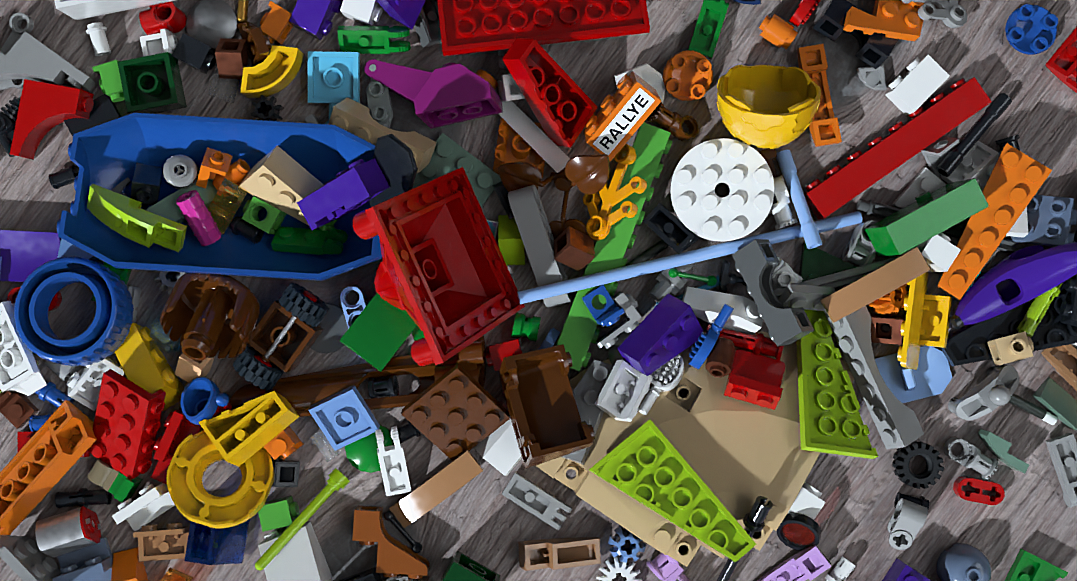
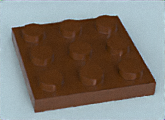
[401,363,510,461]

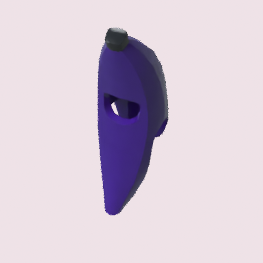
[949,242,1077,329]

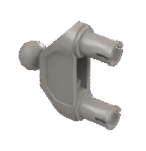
[948,365,1019,420]

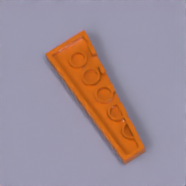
[937,143,1052,300]

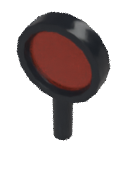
[777,513,831,564]

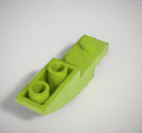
[87,183,187,252]

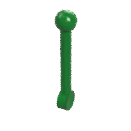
[669,268,717,286]

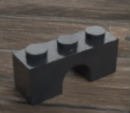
[813,0,898,69]

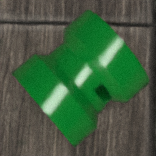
[511,313,541,342]

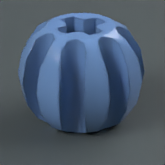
[608,526,646,563]

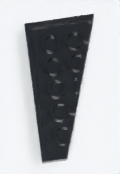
[940,282,1077,367]

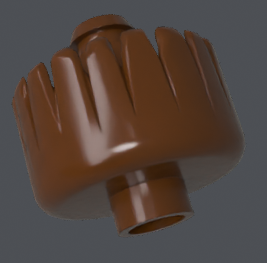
[160,273,260,361]

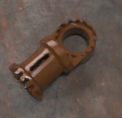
[647,102,699,141]

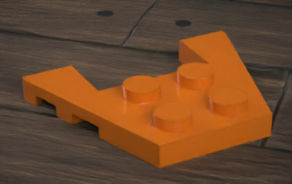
[843,0,924,41]

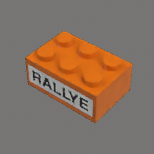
[584,71,661,162]

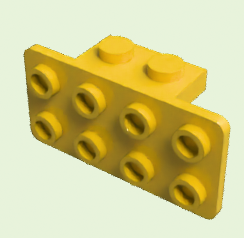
[898,271,952,370]

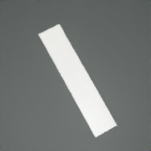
[499,101,570,173]

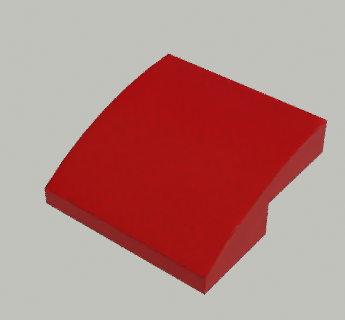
[1045,27,1077,93]

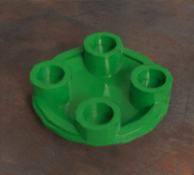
[345,425,394,473]

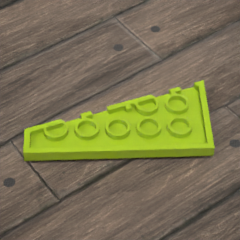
[796,309,878,459]
[589,419,757,562]

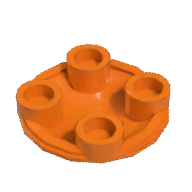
[663,51,713,101]

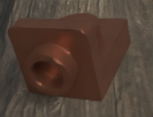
[0,391,39,429]

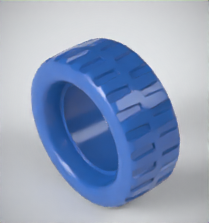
[14,256,134,366]

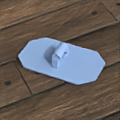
[875,346,952,403]

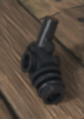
[0,97,20,157]

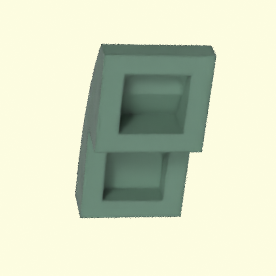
[978,429,1029,474]

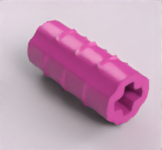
[176,190,222,246]

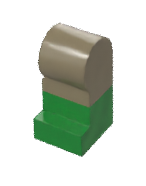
[87,458,143,503]

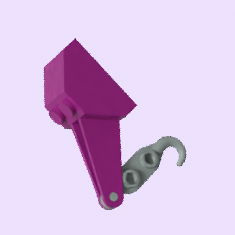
[364,59,503,129]

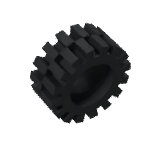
[892,441,944,489]

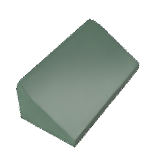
[1032,377,1077,430]

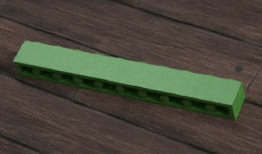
[556,123,672,371]

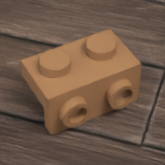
[133,522,193,562]

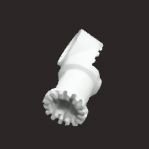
[770,175,798,230]

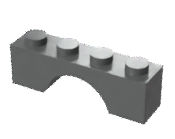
[732,239,814,346]

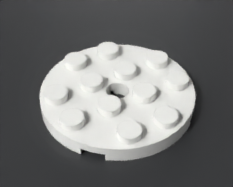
[670,138,775,242]

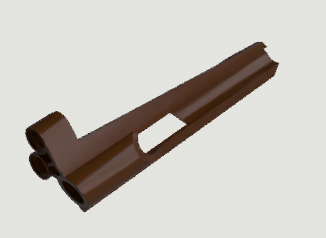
[229,335,486,417]

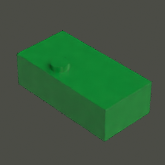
[865,178,989,256]

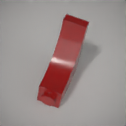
[10,79,94,160]

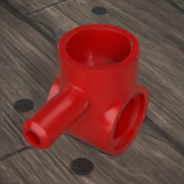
[139,2,187,35]

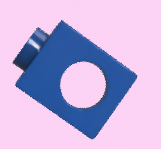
[582,285,625,327]

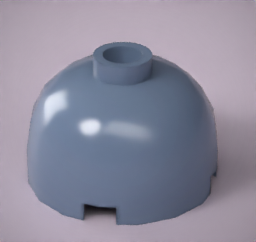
[937,543,991,581]

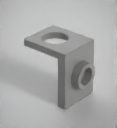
[921,136,960,178]

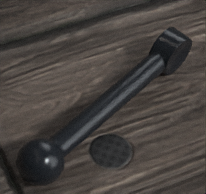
[384,511,422,553]

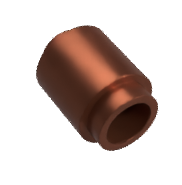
[705,337,736,378]

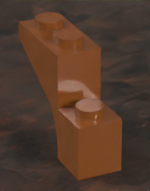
[352,505,430,579]

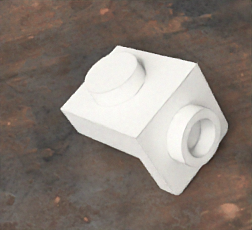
[140,28,178,57]

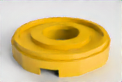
[166,430,274,529]

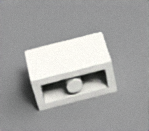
[885,55,950,116]

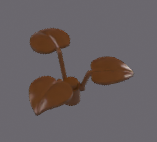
[498,154,609,240]

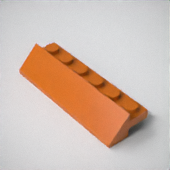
[0,400,97,535]

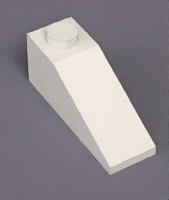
[682,286,763,335]

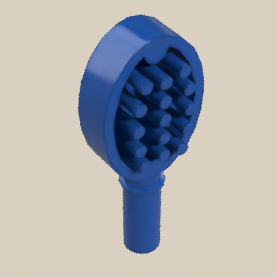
[688,304,734,369]

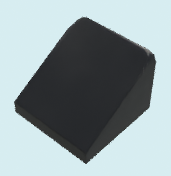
[272,459,300,487]

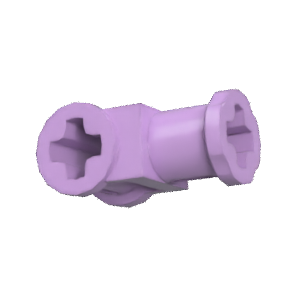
[646,553,693,581]

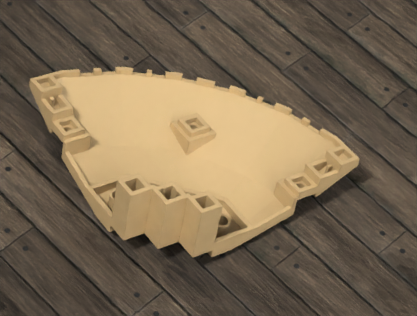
[536,331,854,567]

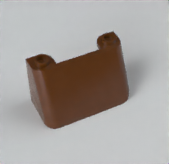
[499,344,595,468]

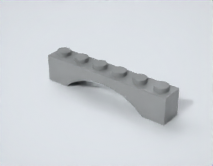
[824,306,924,449]

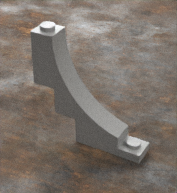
[0,31,96,91]

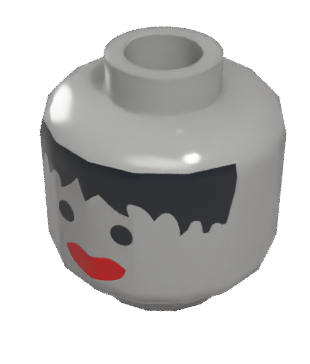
[163,154,199,190]

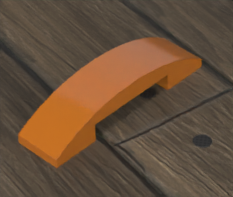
[798,44,842,147]

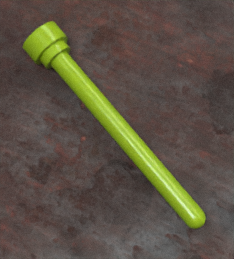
[255,468,350,571]

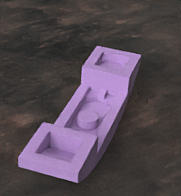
[757,545,831,581]

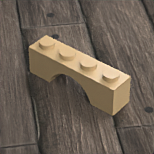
[329,98,437,174]

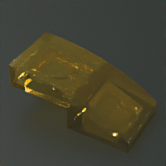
[208,178,248,235]

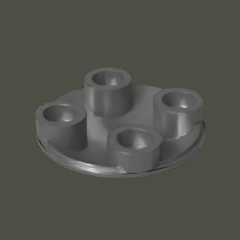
[186,0,237,48]

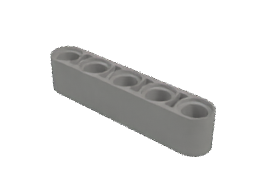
[508,185,573,308]

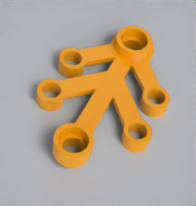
[583,144,647,240]

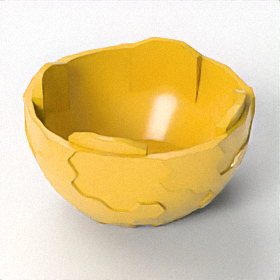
[717,64,821,149]

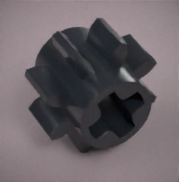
[251,95,284,121]

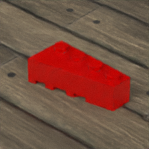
[502,39,598,148]

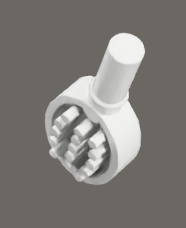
[638,354,684,415]

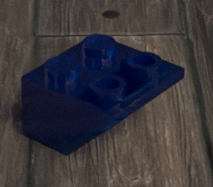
[184,519,250,565]

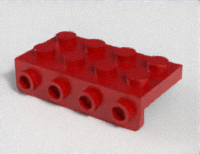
[88,369,166,480]

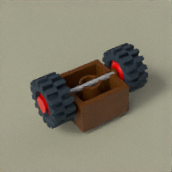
[233,282,329,391]

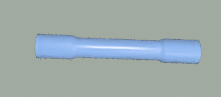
[776,150,822,249]

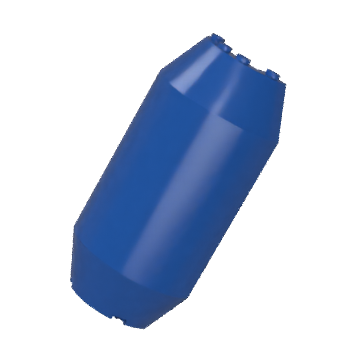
[57,113,382,281]

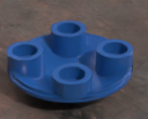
[1005,4,1058,55]

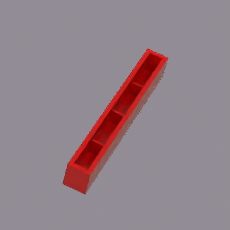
[804,77,992,220]

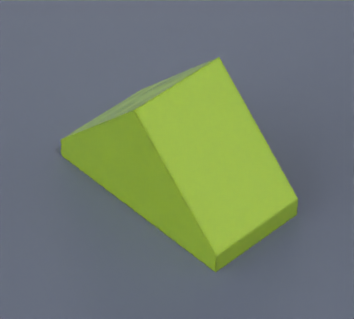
[498,215,525,265]

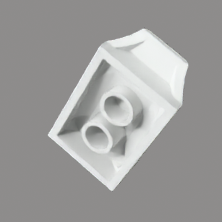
[0,301,47,396]

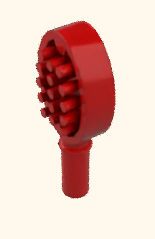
[788,0,821,27]

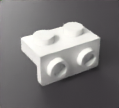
[594,360,653,422]
[112,483,175,531]

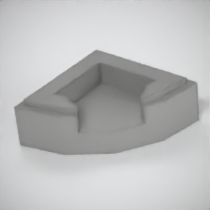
[857,65,887,91]

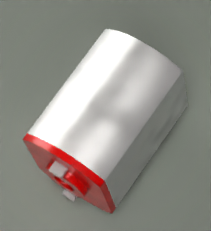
[35,506,101,557]

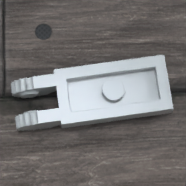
[375,426,412,496]

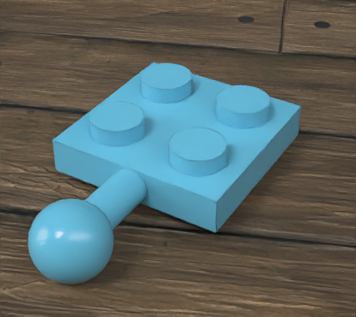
[308,51,360,124]

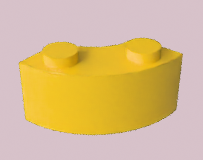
[240,45,304,98]

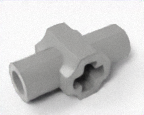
[649,263,694,302]

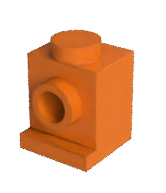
[260,1,293,45]
[264,426,304,460]

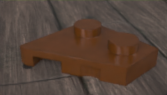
[237,21,271,67]

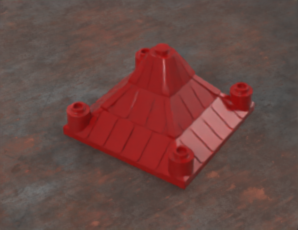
[353,167,525,366]

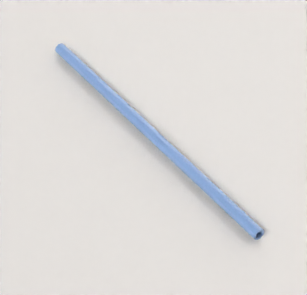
[517,211,862,304]

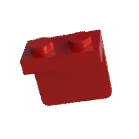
[724,349,785,410]

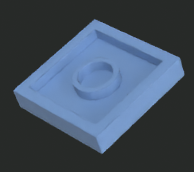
[308,385,380,451]

